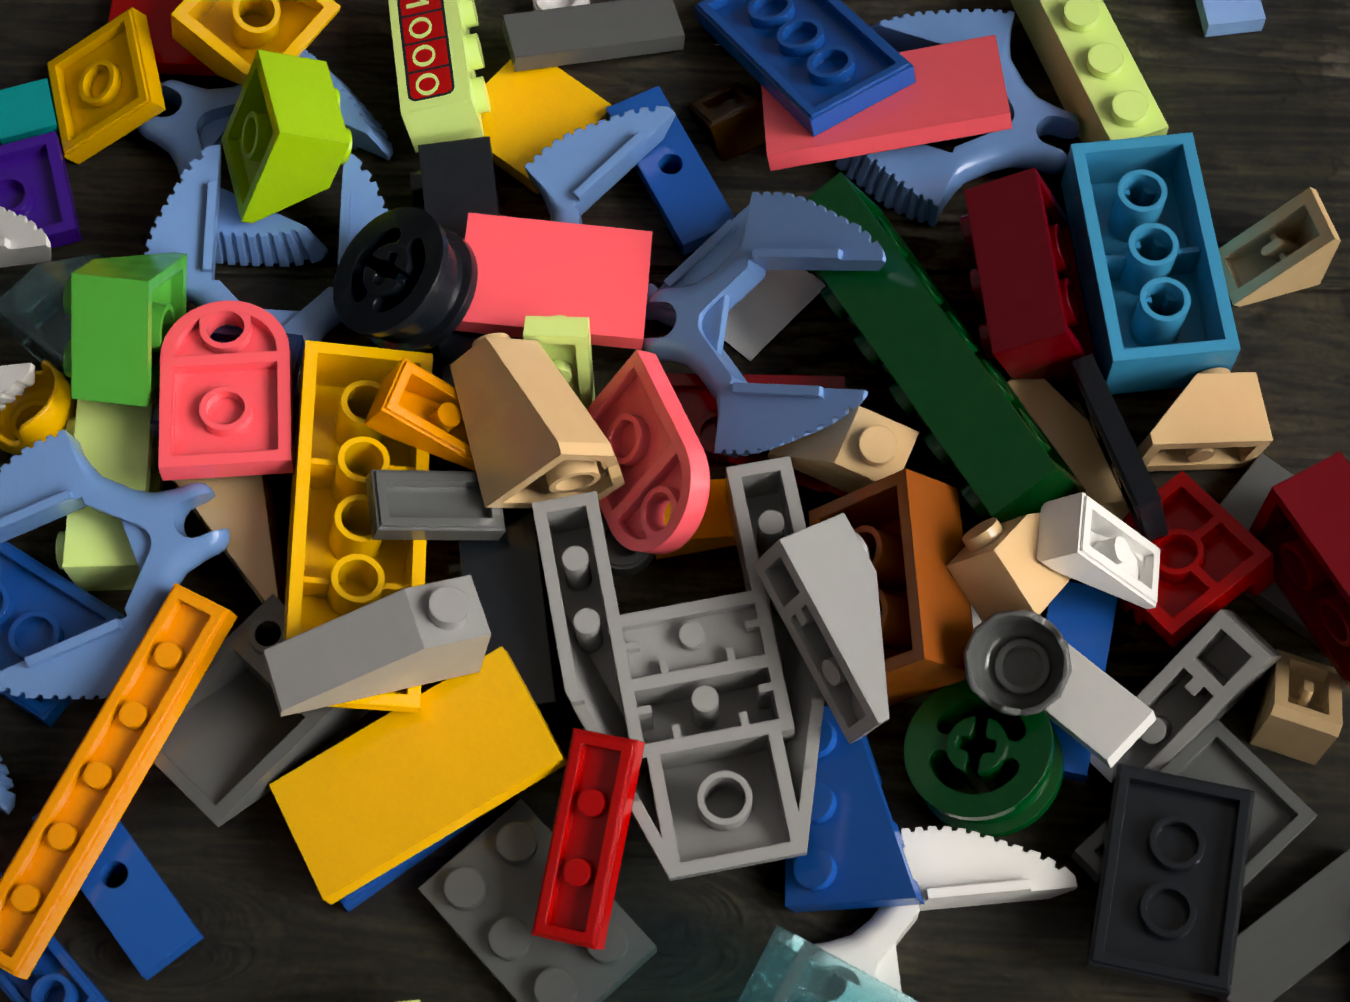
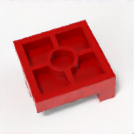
[1118,470,1274,648]

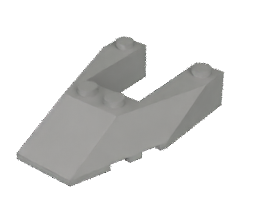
[532,456,825,881]

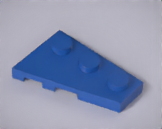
[785,706,925,913]

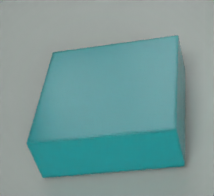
[0,78,60,145]

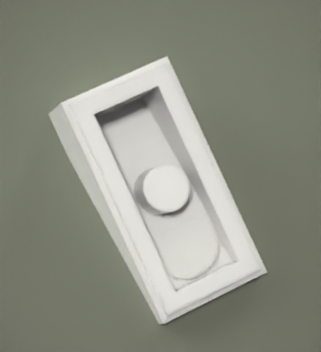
[1036,492,1160,609]

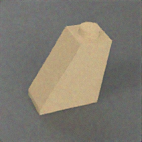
[450,333,625,508]

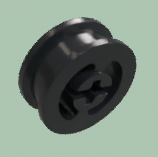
[333,207,478,353]

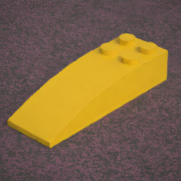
[283,340,433,713]

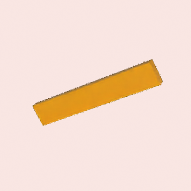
[0,583,238,980]

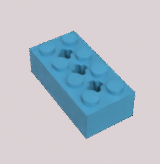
[1061,132,1241,395]

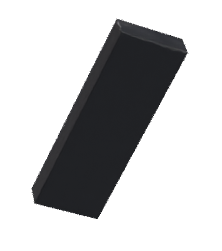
[1069,353,1168,541]

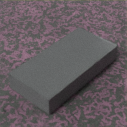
[365,470,506,541]

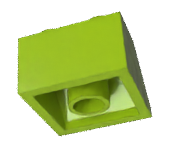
[221,49,352,223]

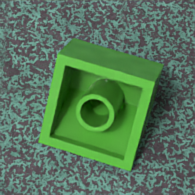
[63,252,187,407]

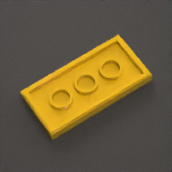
[269,646,567,905]

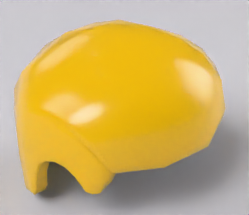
[0,359,77,455]

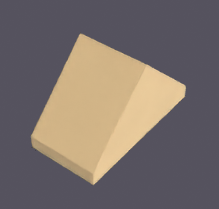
[1219,187,1341,307]
[1249,649,1343,765]

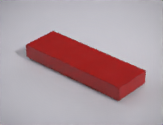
[531,728,645,950]

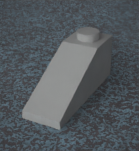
[753,513,889,744]
[263,575,491,717]
[1090,609,1282,783]

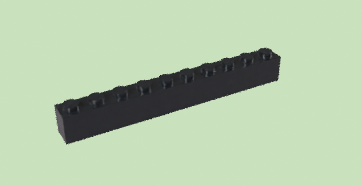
[410,136,561,724]

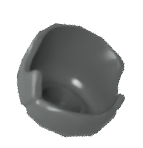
[963,609,1072,716]

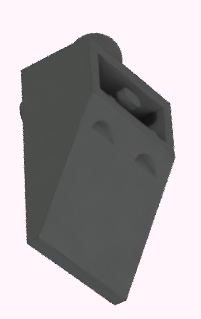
[153,594,370,828]

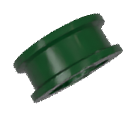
[904,679,1064,838]

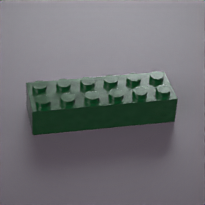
[806,172,1086,524]

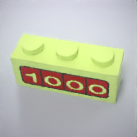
[388,0,491,153]

